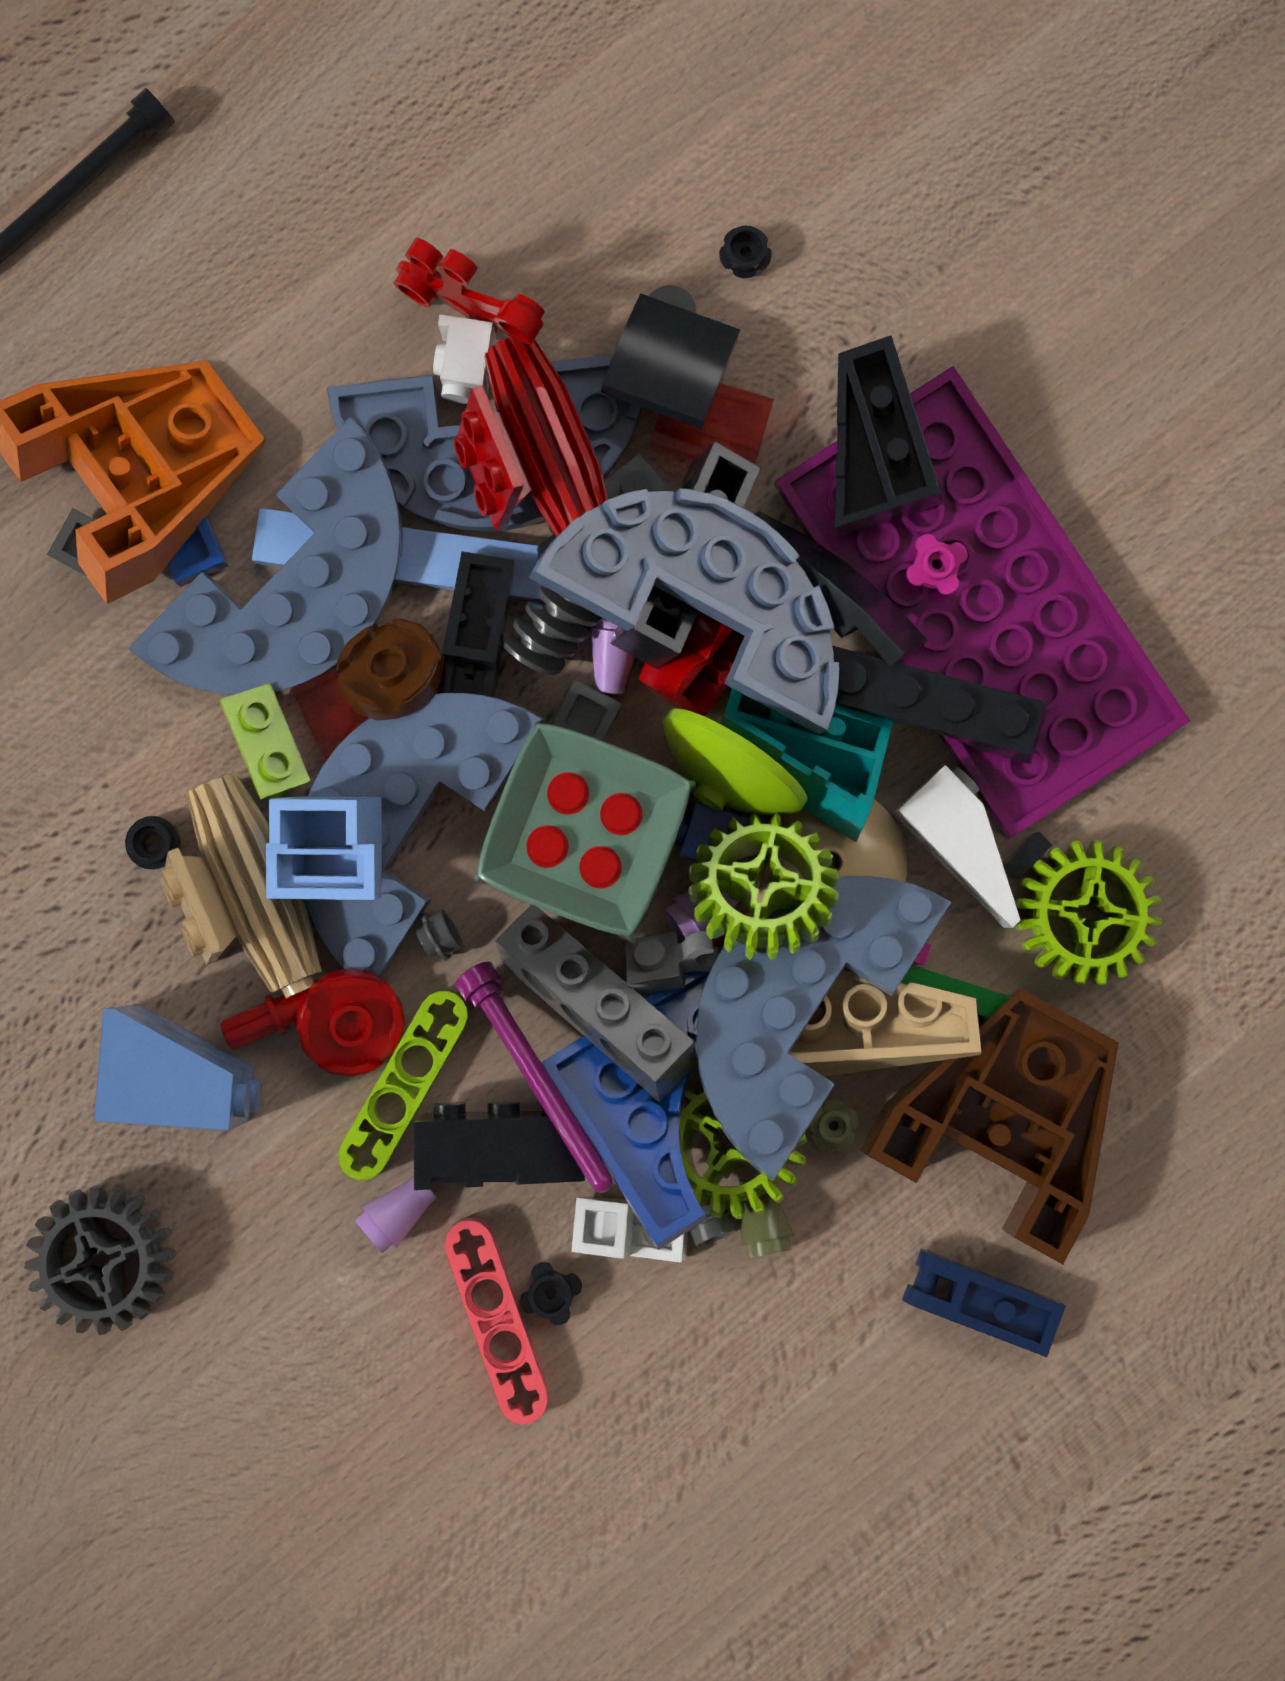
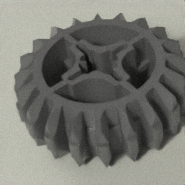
[24,1185,176,1335]

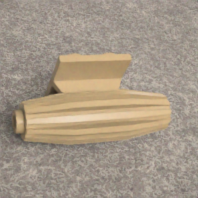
[159,774,322,999]

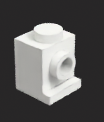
[433,314,497,404]

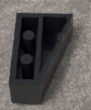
[834,335,942,538]
[413,1102,586,1191]

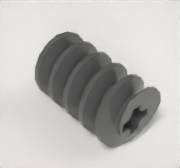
[501,585,602,675]

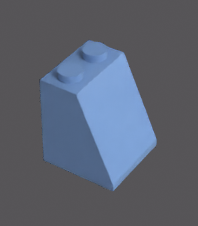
[94,1005,262,1131]

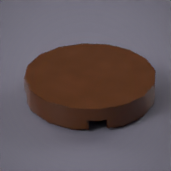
[336,619,444,720]

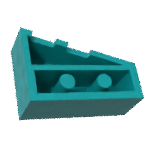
[721,688,893,842]

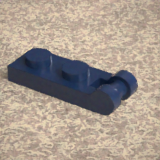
[902,1248,1066,1357]

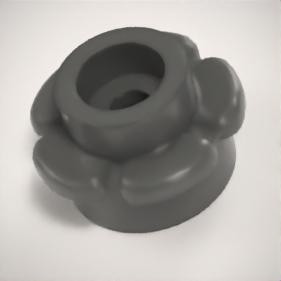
[416,909,463,961]
[687,1204,736,1247]

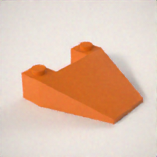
[0,360,265,604]

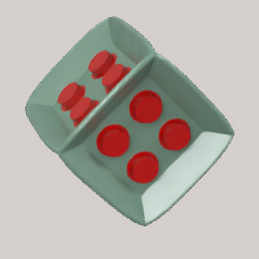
[474,721,696,943]

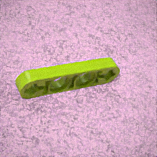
[338,990,470,1181]

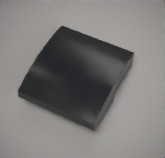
[601,293,740,429]

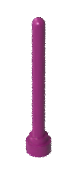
[455,961,612,1193]

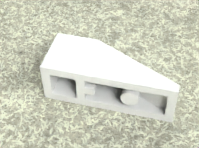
[892,765,1020,928]

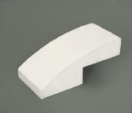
[571,1196,688,1263]

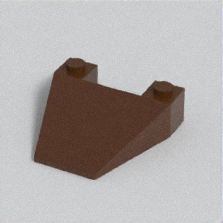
[860,988,1119,1265]

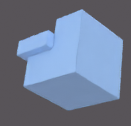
[266,796,382,900]

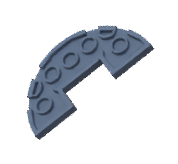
[327,354,641,532]
[129,417,403,695]
[529,488,839,734]
[305,693,546,978]
[696,876,951,1181]

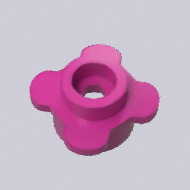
[906,534,968,595]

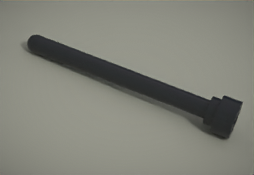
[0,88,175,264]

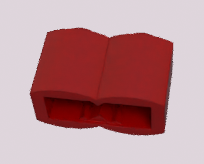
[639,611,744,716]

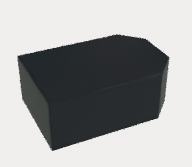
[1003,832,1052,880]

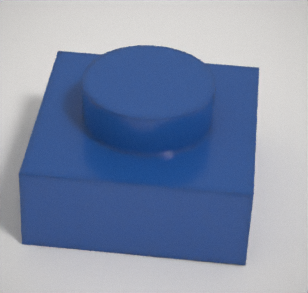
[168,516,229,587]

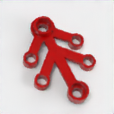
[393,238,545,345]

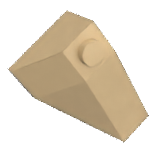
[789,969,981,1077]

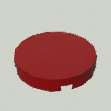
[295,968,405,1076]

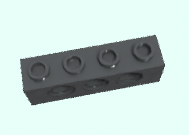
[495,905,697,1102]

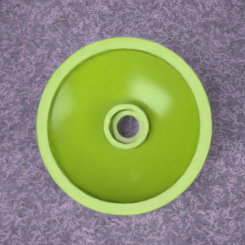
[662,708,807,816]

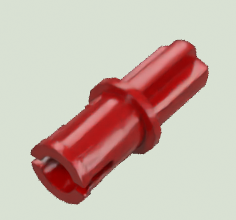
[220,979,318,1049]

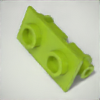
[219,683,311,800]

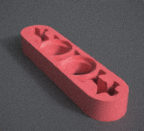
[444,1216,549,1425]

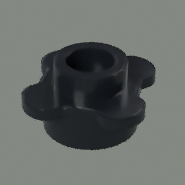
[520,1262,582,1325]

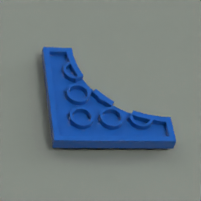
[541,971,710,1250]

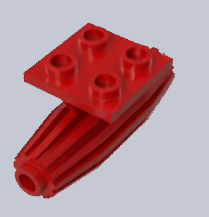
[454,336,608,537]

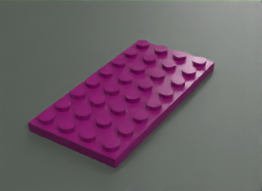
[774,366,1190,839]

